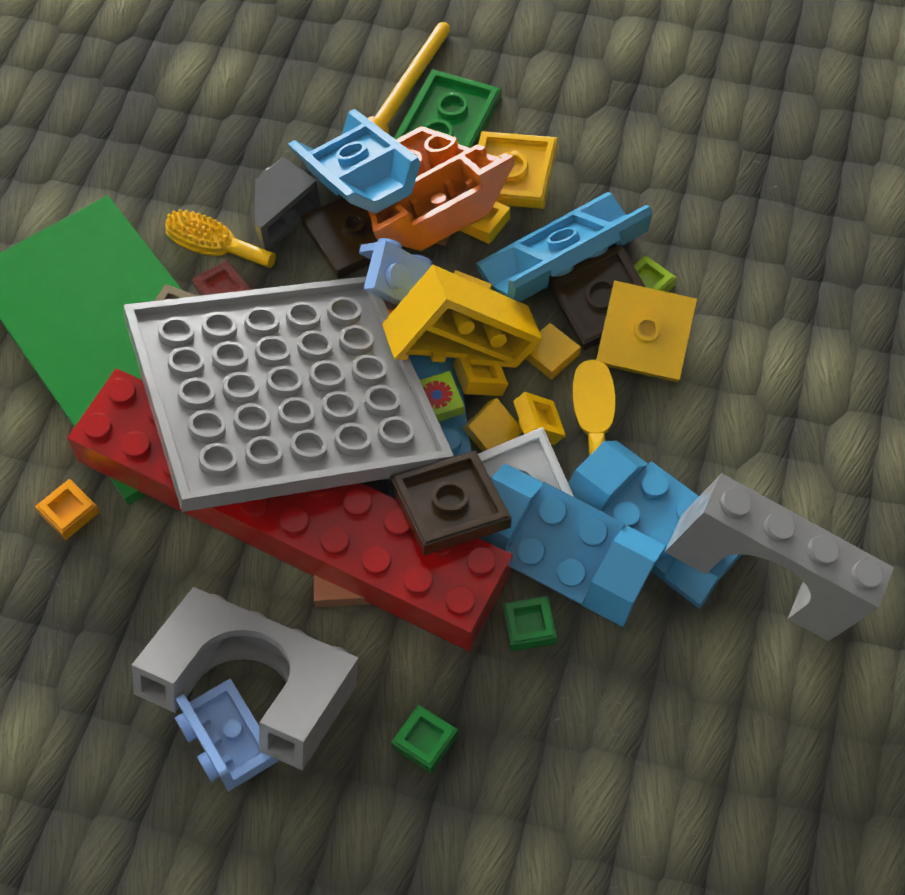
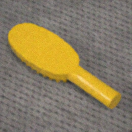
[165,209,276,268]
[573,359,615,456]

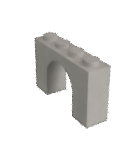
[665,473,894,641]
[131,587,359,770]

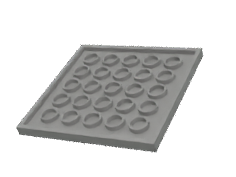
[123,276,454,512]

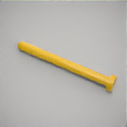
[368,22,450,134]

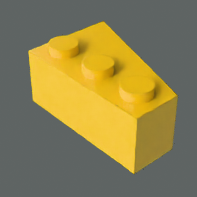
[382,265,543,368]

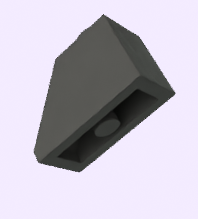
[255,157,321,251]

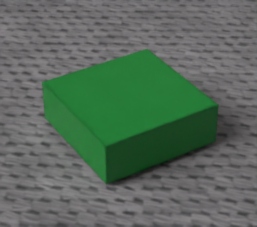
[503,596,557,651]
[391,704,458,774]

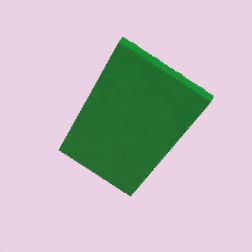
[0,195,182,506]

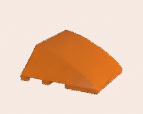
[368,126,515,251]

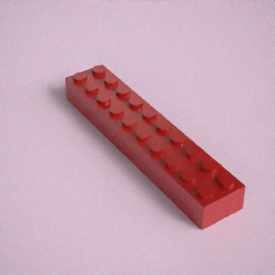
[67,368,513,652]

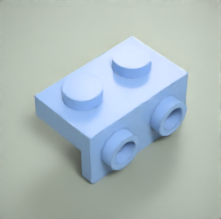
[359,238,432,306]
[174,678,279,792]

